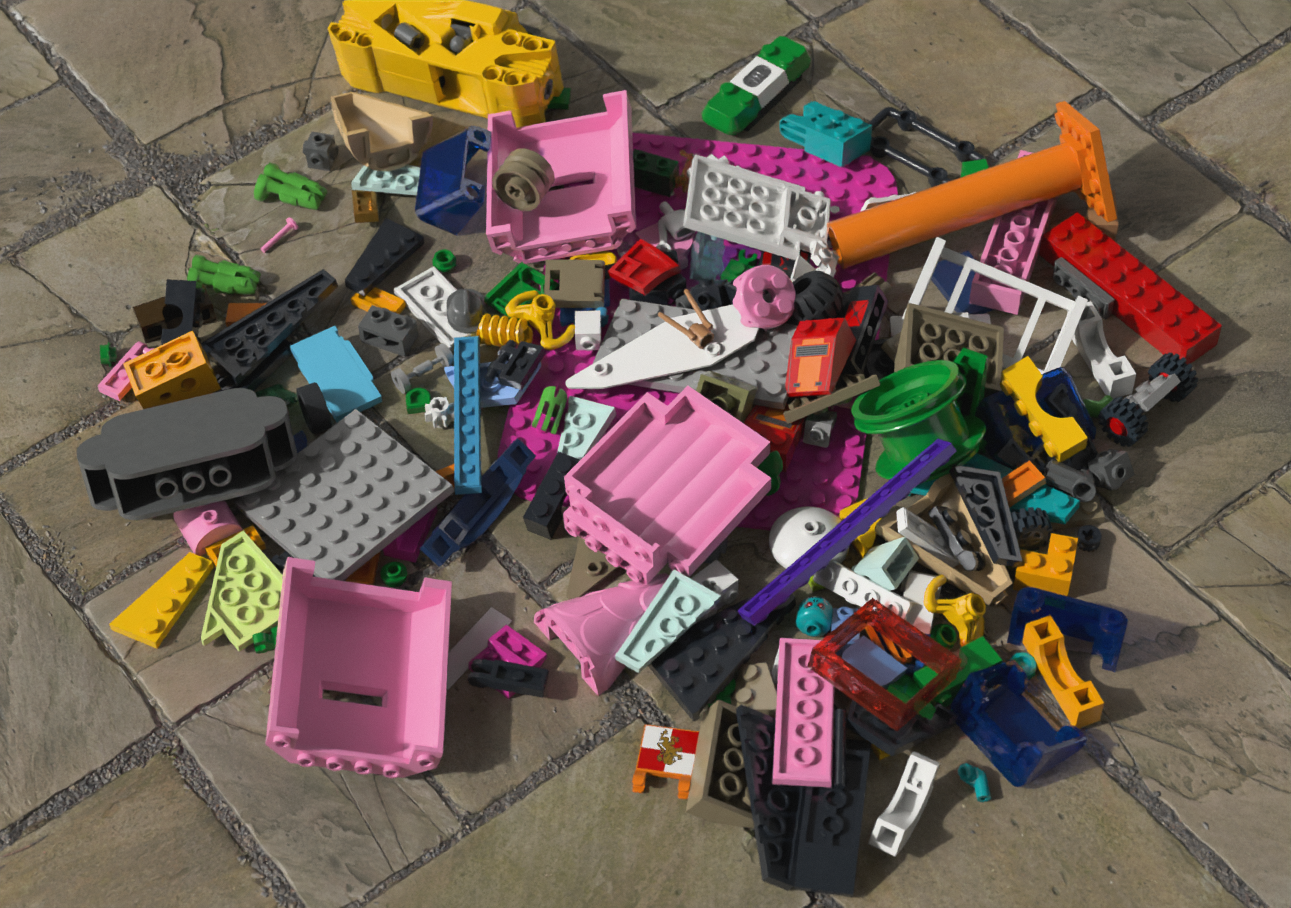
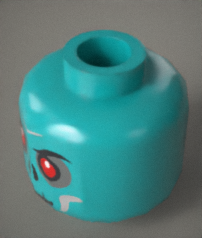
[796,596,834,637]

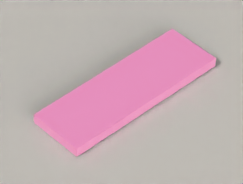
[773,638,836,787]

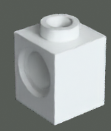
[575,311,601,351]

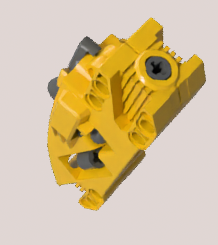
[327,0,564,127]

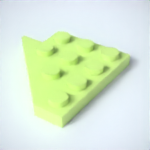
[201,530,283,652]

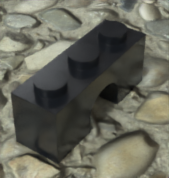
[161,279,205,345]
[523,451,580,540]

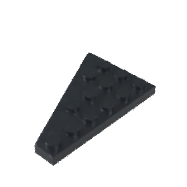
[648,594,796,722]

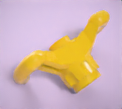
[505,290,575,351]
[924,575,986,647]

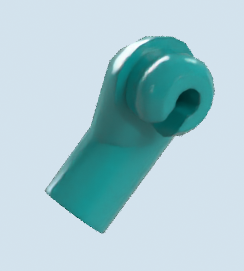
[958,763,991,802]

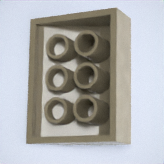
[894,303,1004,406]
[686,700,754,828]

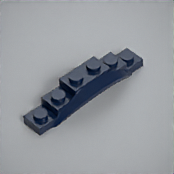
[420,438,536,567]

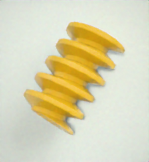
[476,313,533,348]

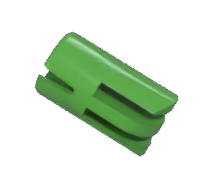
[532,386,567,435]

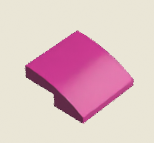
[468,625,547,699]

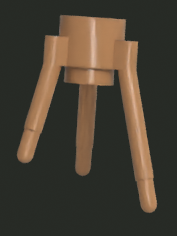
[658,289,714,349]

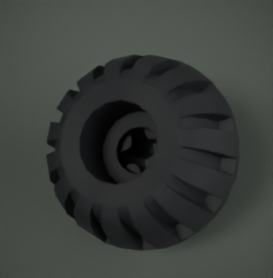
[788,270,843,325]

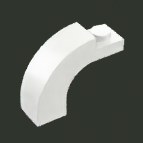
[868,752,941,856]

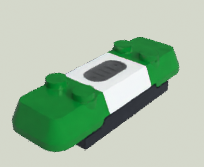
[702,36,811,135]

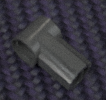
[1043,459,1096,502]

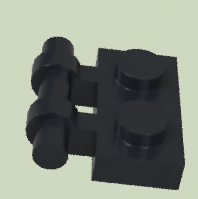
[484,340,546,390]

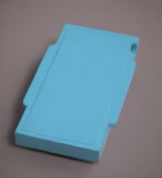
[290,326,382,423]

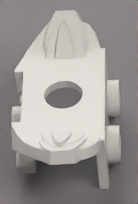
[790,240,840,282]

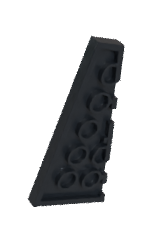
[201,269,339,385]
[736,704,807,891]

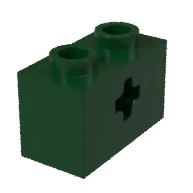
[633,149,679,197]

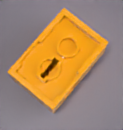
[123,331,221,409]

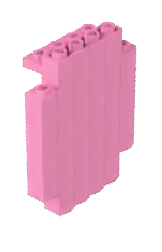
[563,386,771,585]

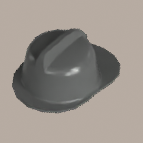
[446,289,487,334]

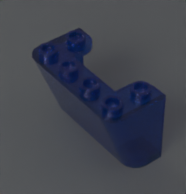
[415,125,492,235]

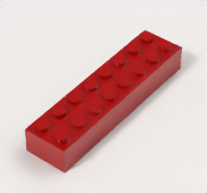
[1039,212,1222,365]

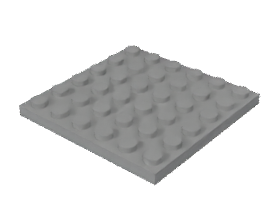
[235,409,454,581]

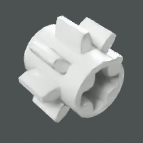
[425,397,454,428]

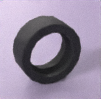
[296,382,332,434]

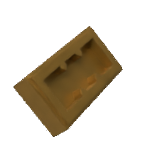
[352,190,379,223]

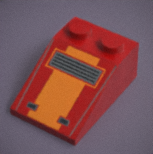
[785,318,856,397]
[744,403,807,473]

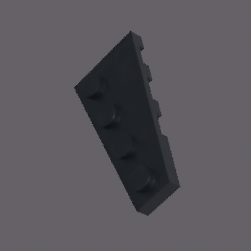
[949,465,1022,567]

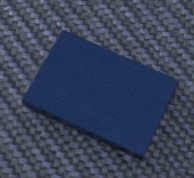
[931,251,994,315]

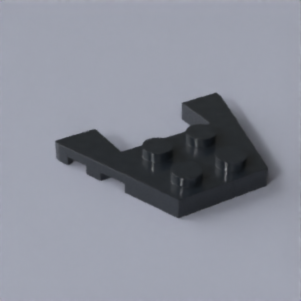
[993,383,1098,492]
[847,689,959,757]

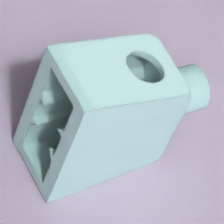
[851,537,919,590]

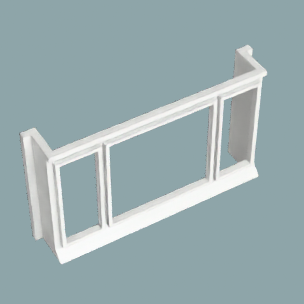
[901,237,1088,386]

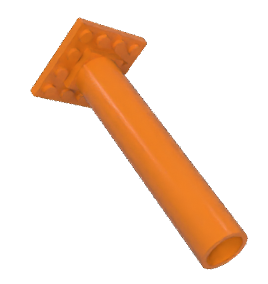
[827,101,1117,269]

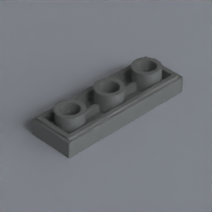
[1052,257,1115,320]

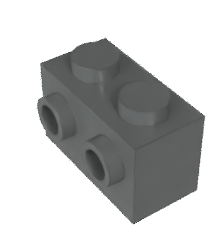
[358,305,419,357]

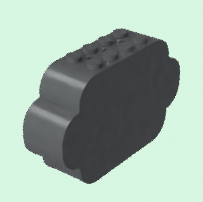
[76,388,298,520]

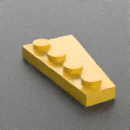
[109,552,214,649]

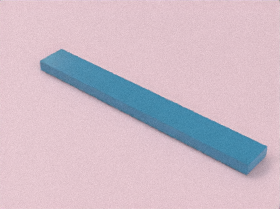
[454,336,482,495]

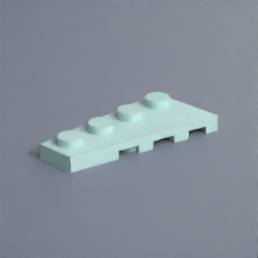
[352,165,458,198]

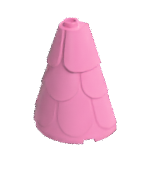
[534,573,669,696]

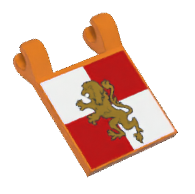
[632,724,699,799]

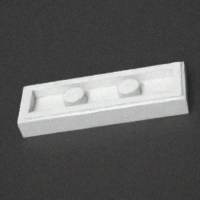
[896,507,959,568]

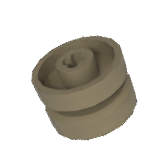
[492,148,555,211]

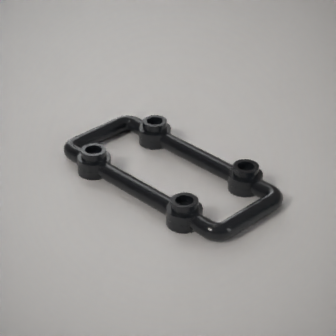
[868,107,986,187]

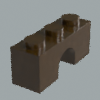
[132,284,216,344]

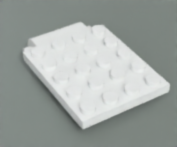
[683,154,831,260]

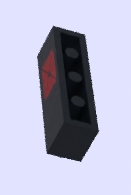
[840,285,888,375]

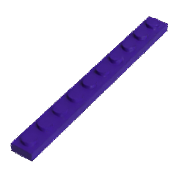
[738,439,956,626]

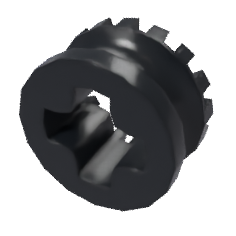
[1077,525,1102,552]

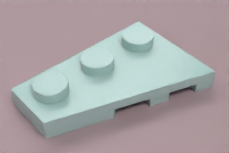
[557,396,616,460]

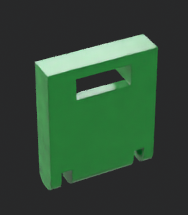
[484,262,560,322]

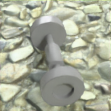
[391,343,454,394]

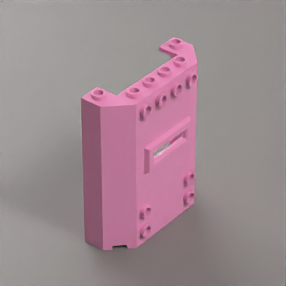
[486,90,636,264]
[265,557,452,778]

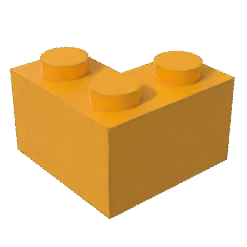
[1013,533,1078,600]

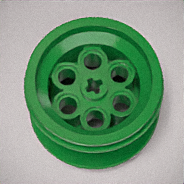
[851,360,986,483]

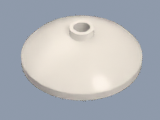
[769,507,849,575]

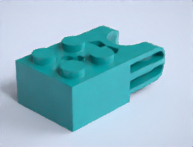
[779,101,872,167]

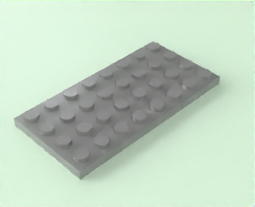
[593,299,798,410]

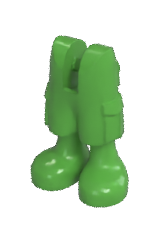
[254,163,327,210]
[187,255,261,295]

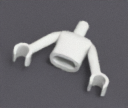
[656,202,717,252]

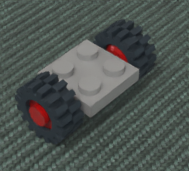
[1098,353,1198,447]

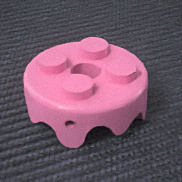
[733,265,796,330]

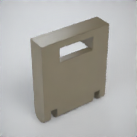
[544,260,605,308]

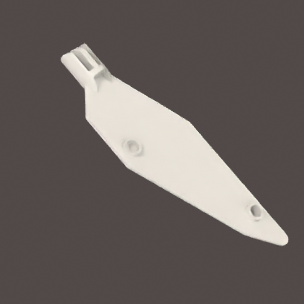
[565,293,771,389]

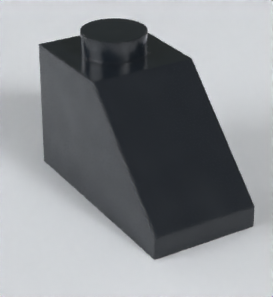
[629,273,686,306]

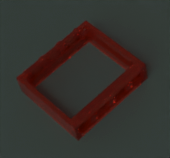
[807,597,962,731]

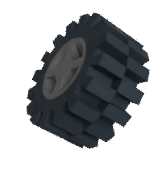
[1011,507,1054,551]

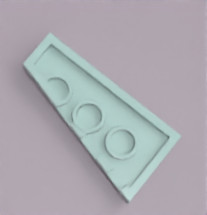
[615,570,721,673]

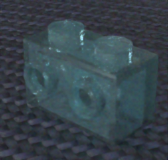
[689,232,725,281]

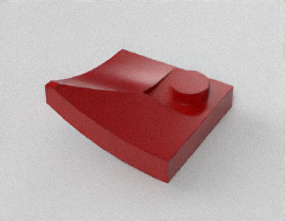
[608,239,681,296]

